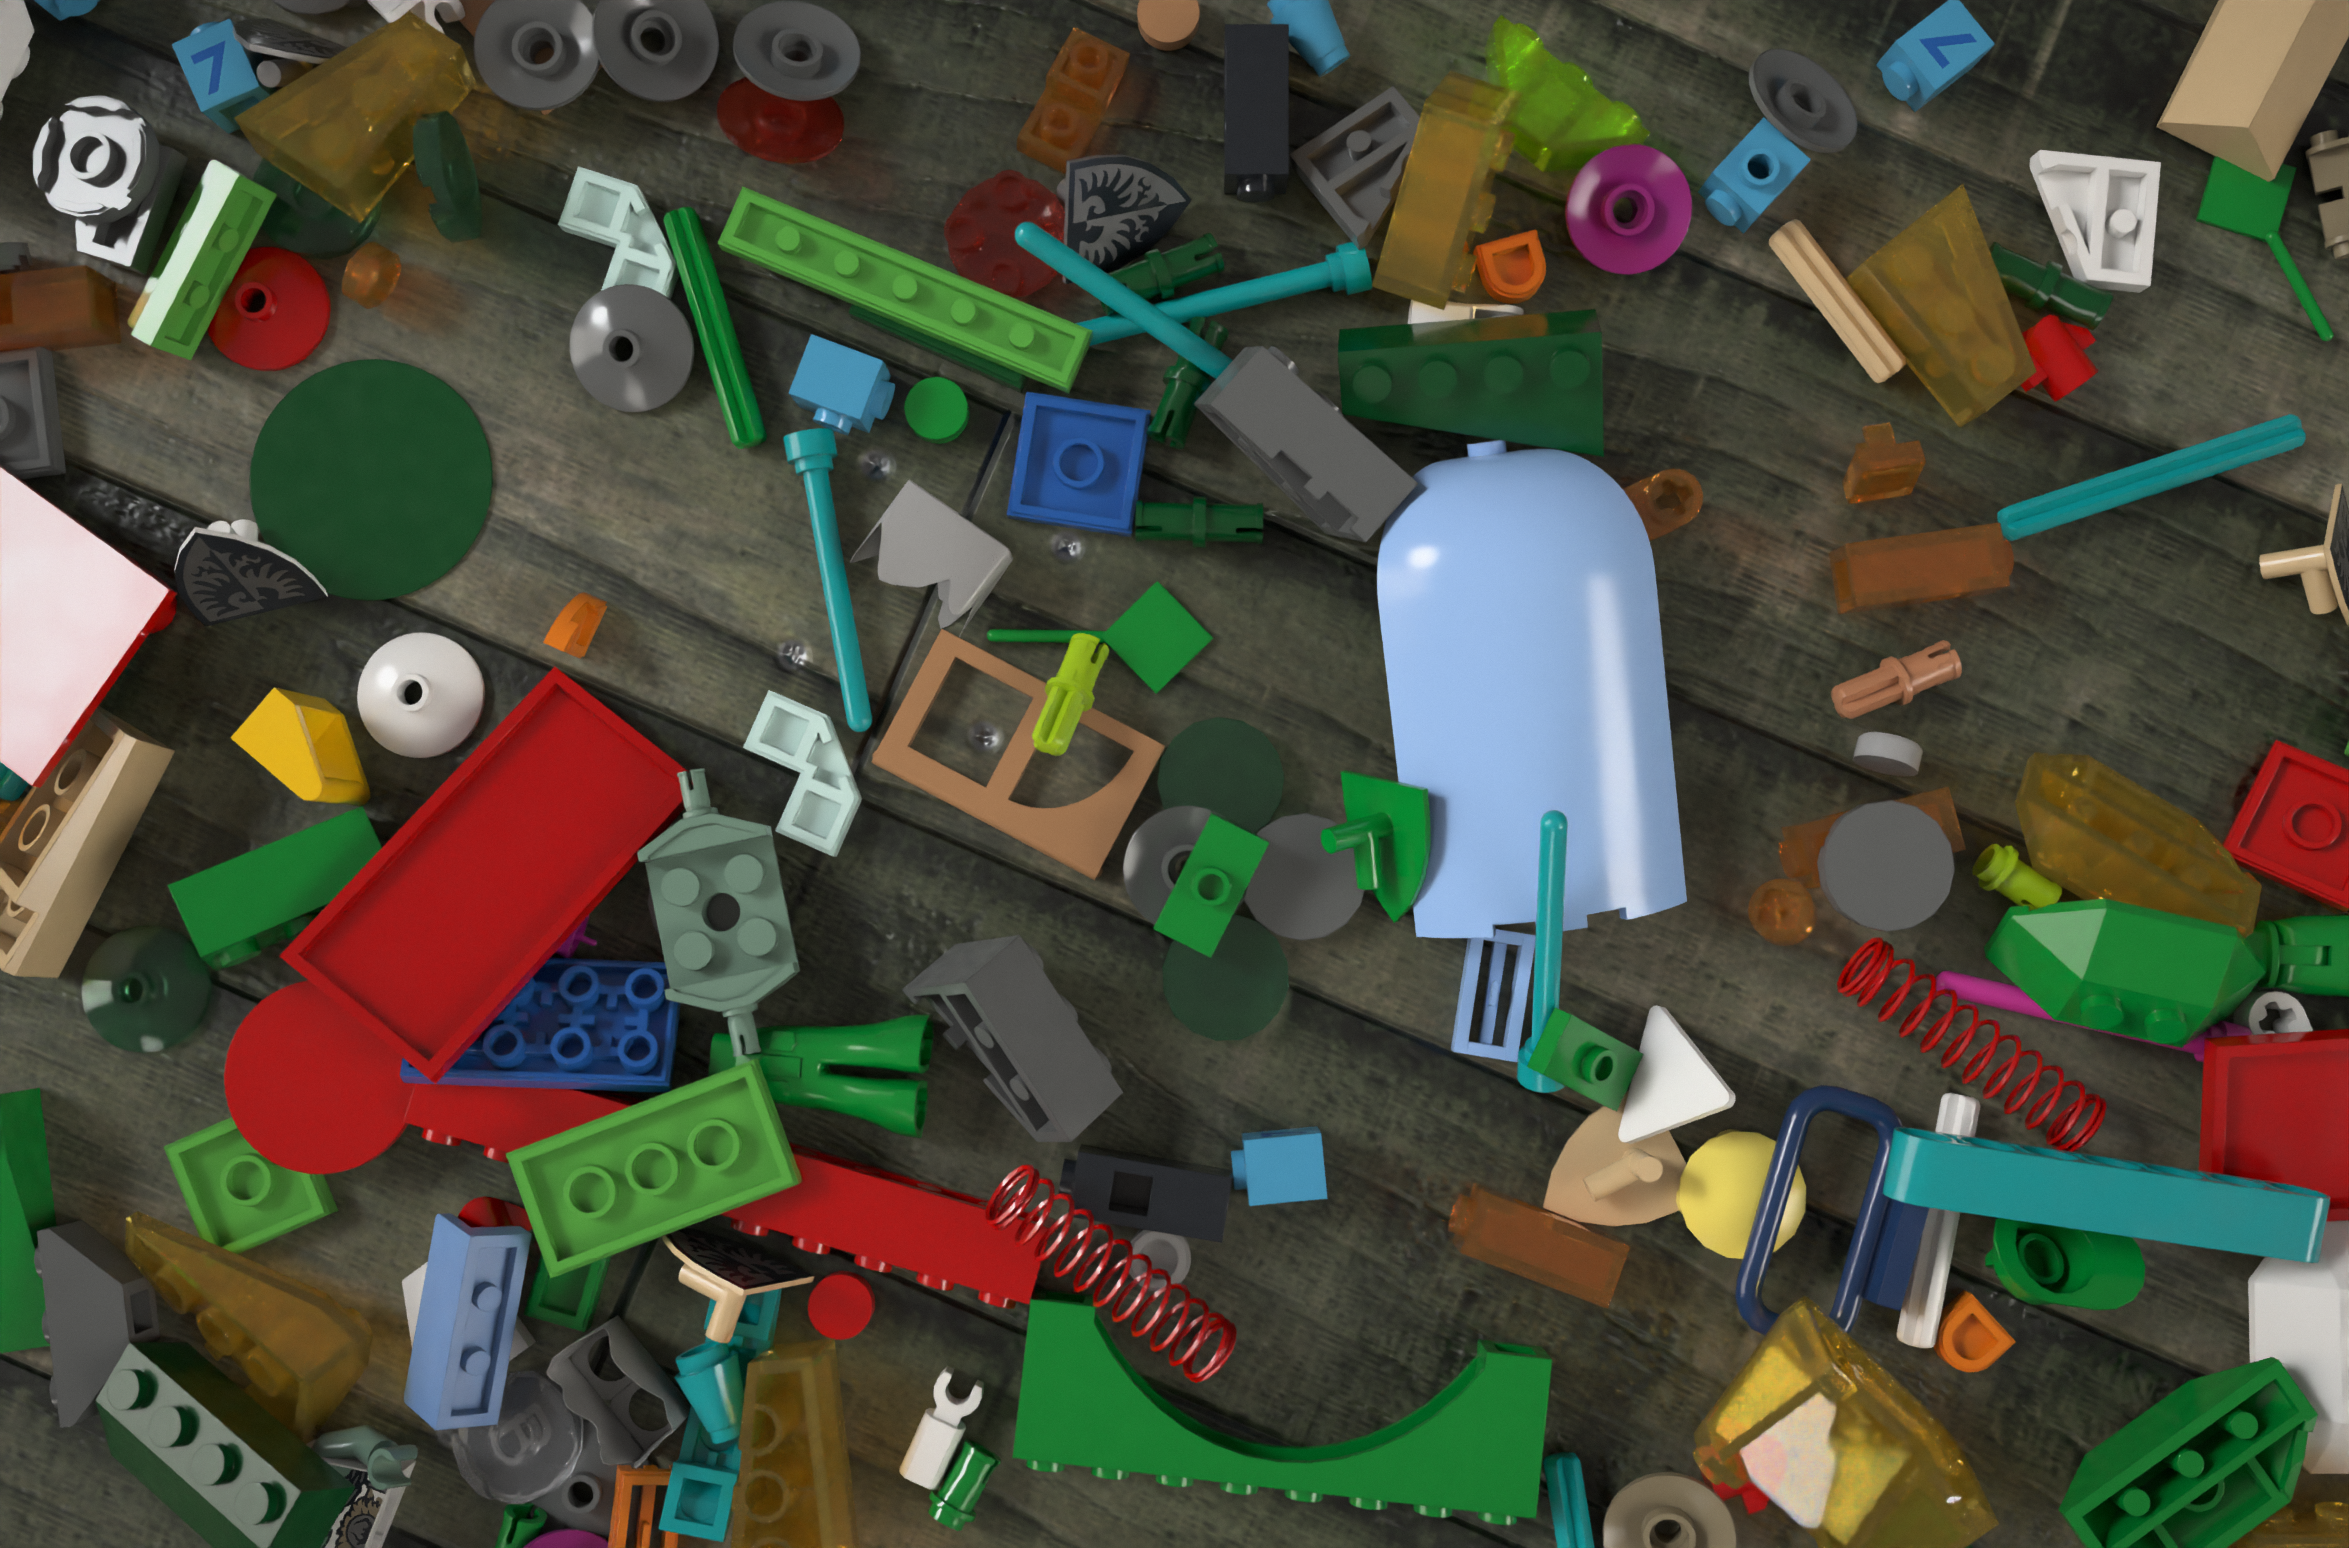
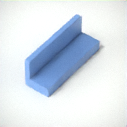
[404,1213,532,1431]

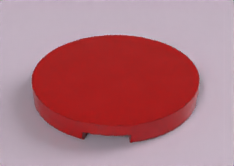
[224,980,414,1174]

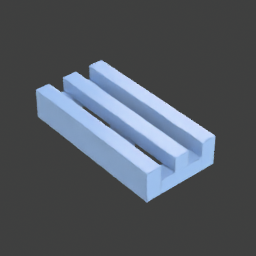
[1451,929,1536,1062]

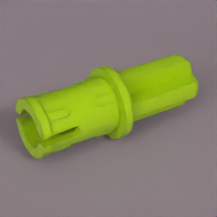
[1032,633,1110,756]

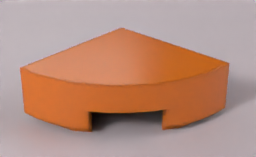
[543,592,608,659]

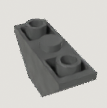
[34,1220,160,1428]

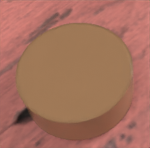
[1137,0,1200,51]

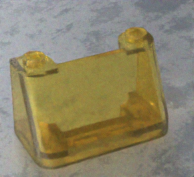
[1692,1296,1999,1548]

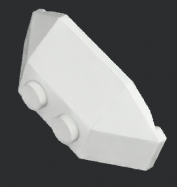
[2248,1220,2349,1474]

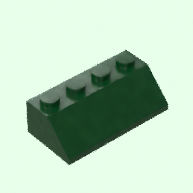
[95,1342,355,1548]

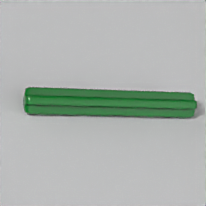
[663,207,767,449]

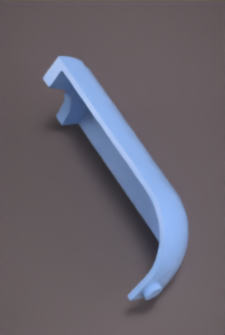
[1377,440,1687,938]

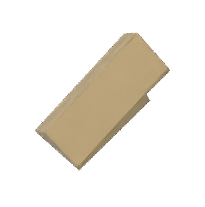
[2156,0,2349,182]
[0,706,175,978]

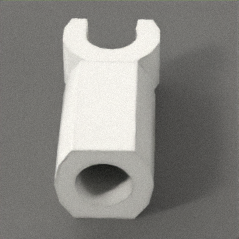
[899,1366,984,1490]

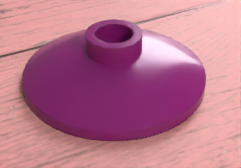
[1565,144,1692,274]

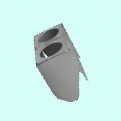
[850,479,1013,638]
[546,1315,691,1469]

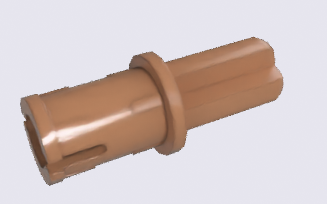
[1831,640,1962,719]

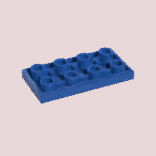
[400,958,681,1093]

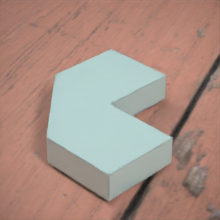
[558,166,680,300]
[743,690,862,857]

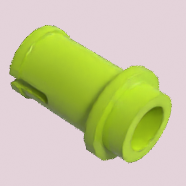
[1972,844,2062,910]

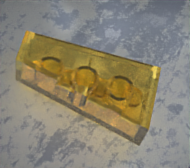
[731,1339,860,1548]

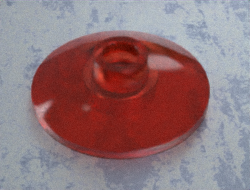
[717,77,845,164]

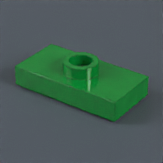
[1153,812,1269,958]
[1527,1008,1644,1112]

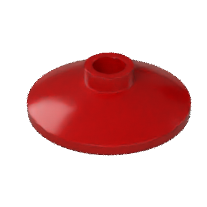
[207,247,331,371]

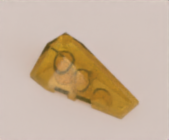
[125,1211,373,1444]

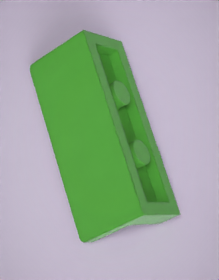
[128,160,277,361]

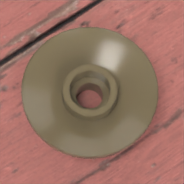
[1603,1472,1736,1548]

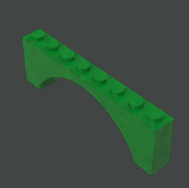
[1012,1288,1552,1525]

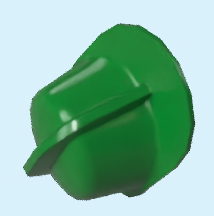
[1985,1218,2146,1310]

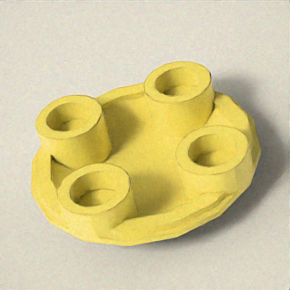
[1676,1129,1806,1259]

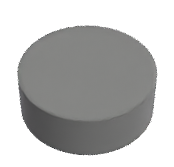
[1853,732,1923,776]
[1127,1229,1191,1291]

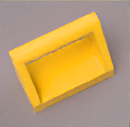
[231,687,371,806]

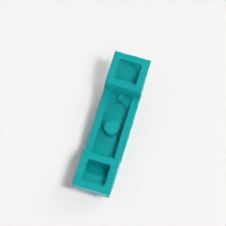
[658,1288,782,1542]

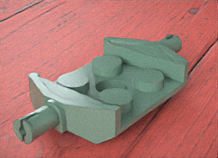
[637,768,800,1057]

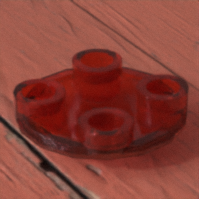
[944,170,1065,298]

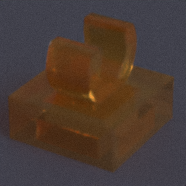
[1842,422,1926,504]

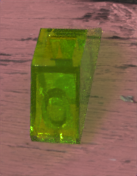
[1485,15,1651,172]

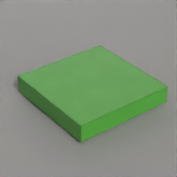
[164,1117,338,1265]

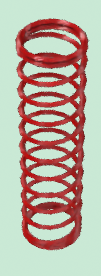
[1837,937,2107,1152]
[985,1164,1237,1383]

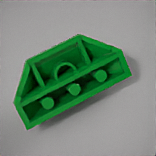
[1984,899,2266,1048]
[2058,1357,2318,1548]

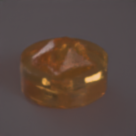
[342,242,401,309]
[1748,879,1817,946]

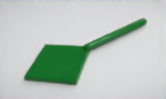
[2196,156,2334,341]
[987,581,1213,694]

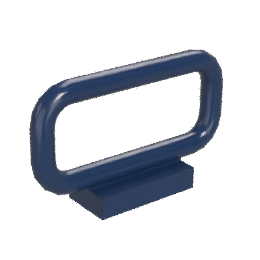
[1735,1085,1929,1349]

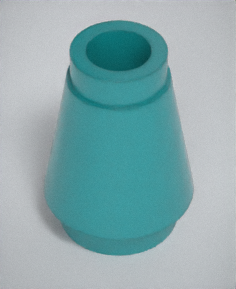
[674,1340,750,1444]

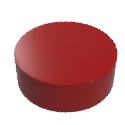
[808,1271,875,1340]

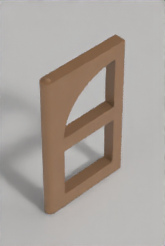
[871,629,1165,881]

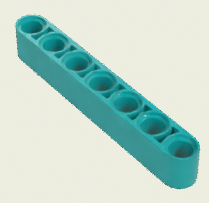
[1882,1127,2331,1263]

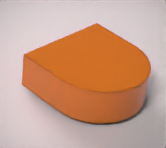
[1473,229,1546,304]
[1933,1290,2016,1372]

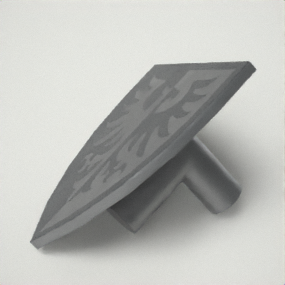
[233,18,383,119]

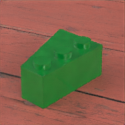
[167,806,382,972]

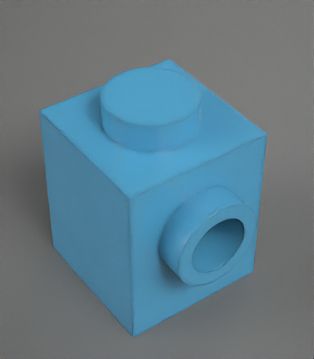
[1698,117,1811,234]
[788,334,895,435]

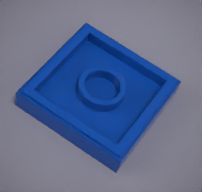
[1007,392,1151,537]

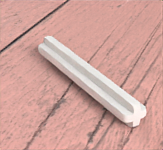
[1896,1093,1980,1349]

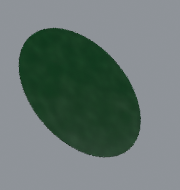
[249,359,493,600]

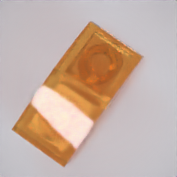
[1016,27,1130,174]

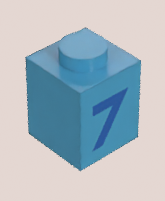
[1876,0,1995,112]
[172,18,280,134]
[1231,1126,1328,1206]

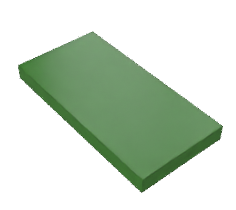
[506,1058,802,1278]

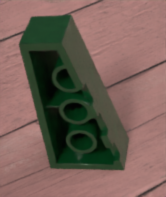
[1338,309,1604,457]

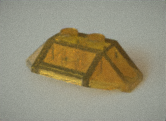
[2015,752,2262,938]

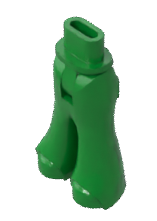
[2237,915,2349,998]
[708,1014,934,1138]

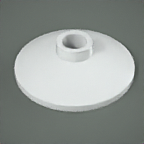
[357,633,485,758]

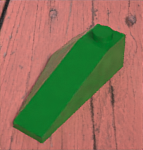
[0,1088,56,1353]

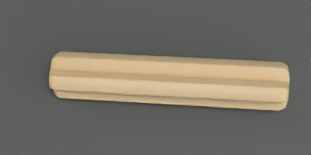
[1769,219,1906,383]

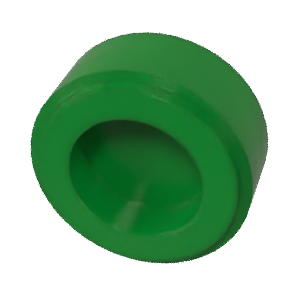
[904,377,969,444]

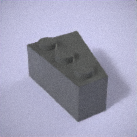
[1194,346,1418,542]
[902,935,1123,1142]

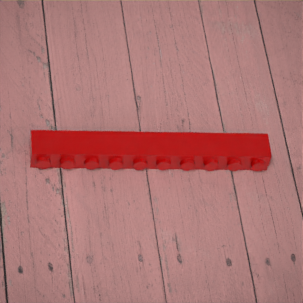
[403,1084,1054,1309]

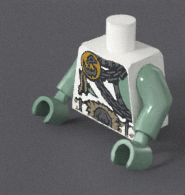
[306,1425,418,1548]

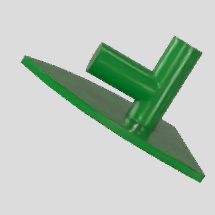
[1321,770,1431,923]

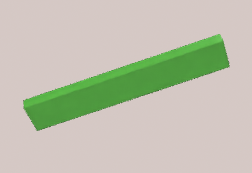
[718,187,1093,394]

